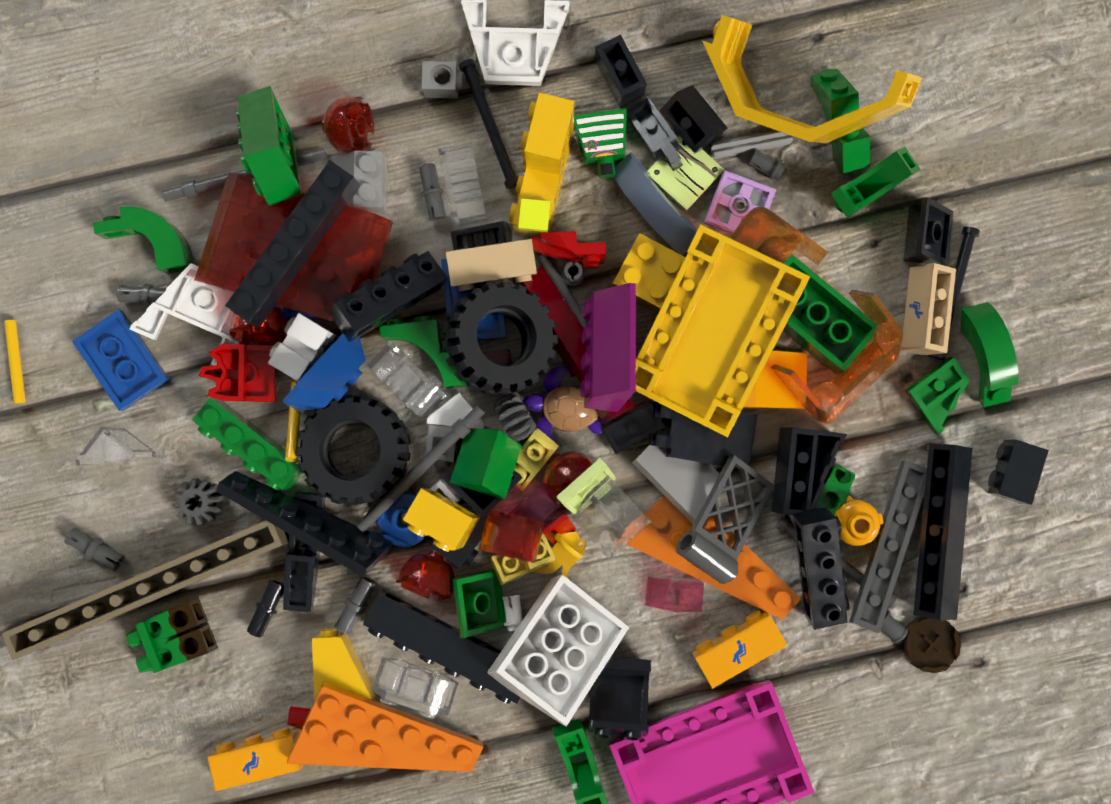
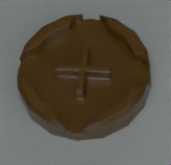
[901,616,961,673]

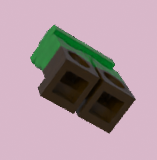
[126,597,218,673]

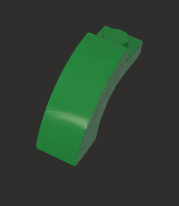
[552,719,608,804]

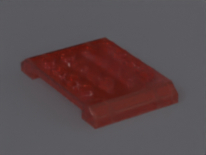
[194,172,393,324]

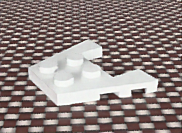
[461,0,570,86]
[130,263,243,365]

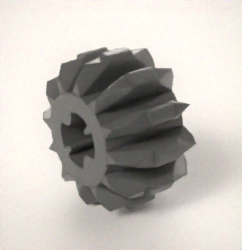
[494,392,536,442]
[172,478,224,526]

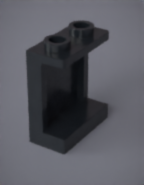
[588,657,651,741]

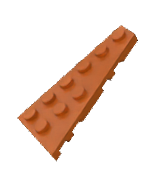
[619,495,801,619]
[287,681,484,772]

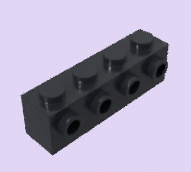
[329,251,448,342]
[793,507,850,630]

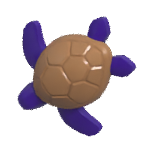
[523,366,602,440]

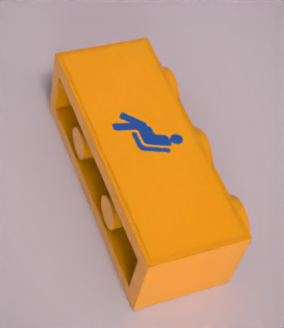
[692,611,788,689]
[207,727,304,791]

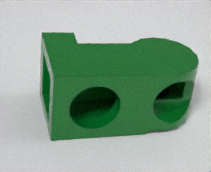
[815,463,855,516]

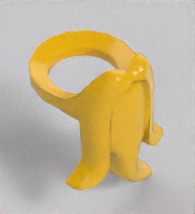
[533,532,586,579]

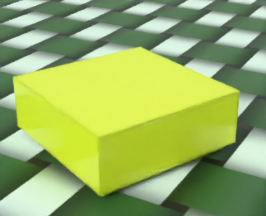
[518,198,551,232]

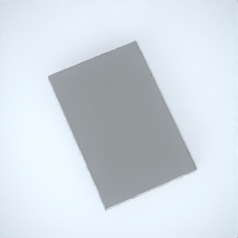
[632,425,725,524]

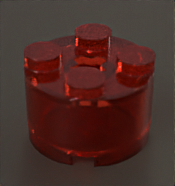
[479,509,544,563]

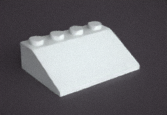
[487,575,629,726]

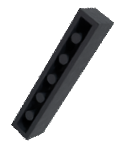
[225,160,361,327]
[913,443,973,620]
[363,590,520,704]

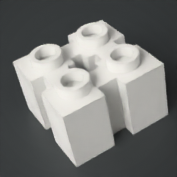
[268,314,339,381]

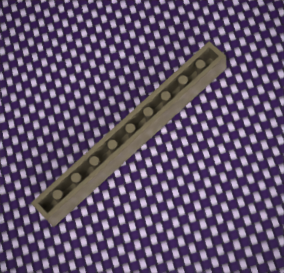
[2,521,289,660]

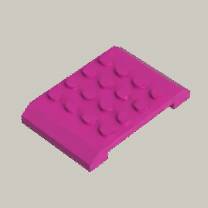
[609,680,815,804]

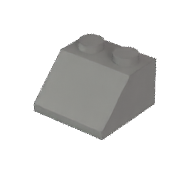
[332,151,388,215]

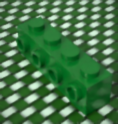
[192,397,304,491]

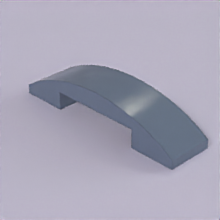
[614,152,697,256]

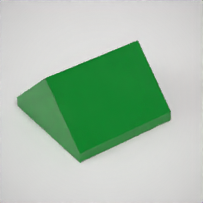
[450,428,522,500]
[453,570,506,638]

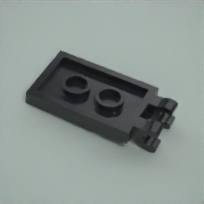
[649,405,757,469]

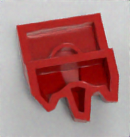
[532,231,606,269]
[198,344,277,402]

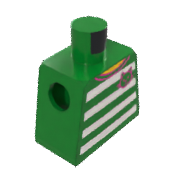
[574,108,627,179]

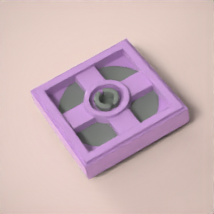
[703,170,777,243]

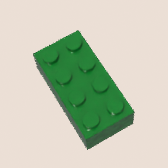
[236,86,302,205]
[783,254,881,374]

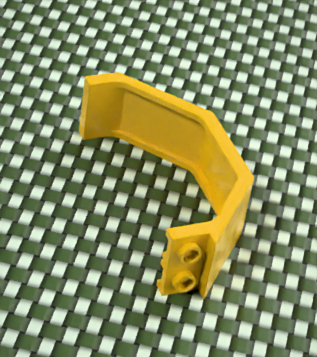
[702,15,922,143]

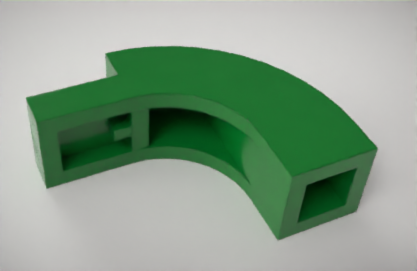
[831,147,921,218]
[93,206,194,274]
[960,302,1018,407]

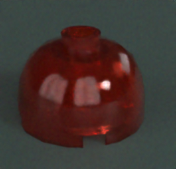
[322,96,374,153]
[229,305,288,346]
[543,451,594,507]
[396,550,455,602]

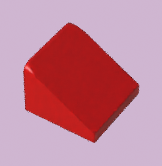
[542,513,576,545]

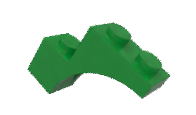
[811,69,870,173]
[380,316,468,389]

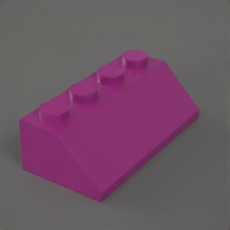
[580,283,636,412]

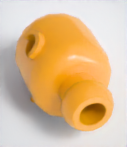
[835,495,883,546]

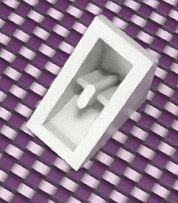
[427,393,486,429]

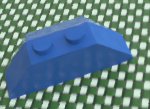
[283,334,366,411]

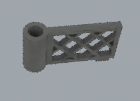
[676,455,774,584]

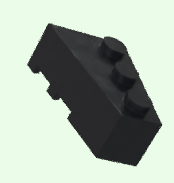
[771,427,847,515]

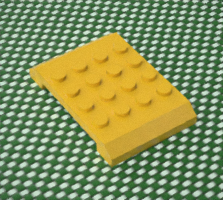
[636,224,811,437]

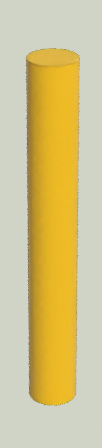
[4,320,26,404]
[285,381,301,462]

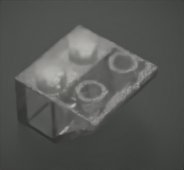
[572,475,652,560]

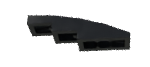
[283,491,325,612]

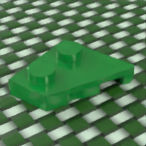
[905,357,969,435]

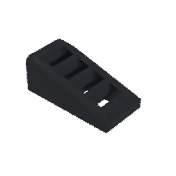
[451,221,512,251]

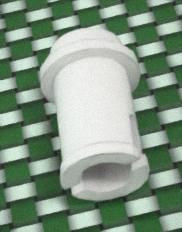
[502,594,523,631]

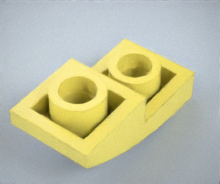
[514,428,559,491]
[490,534,556,585]

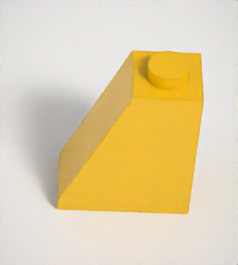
[312,628,377,701]

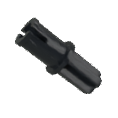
[247,580,284,638]

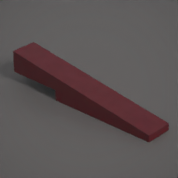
[519,267,635,424]

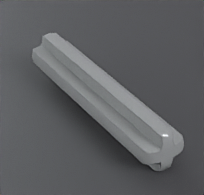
[710,130,793,159]

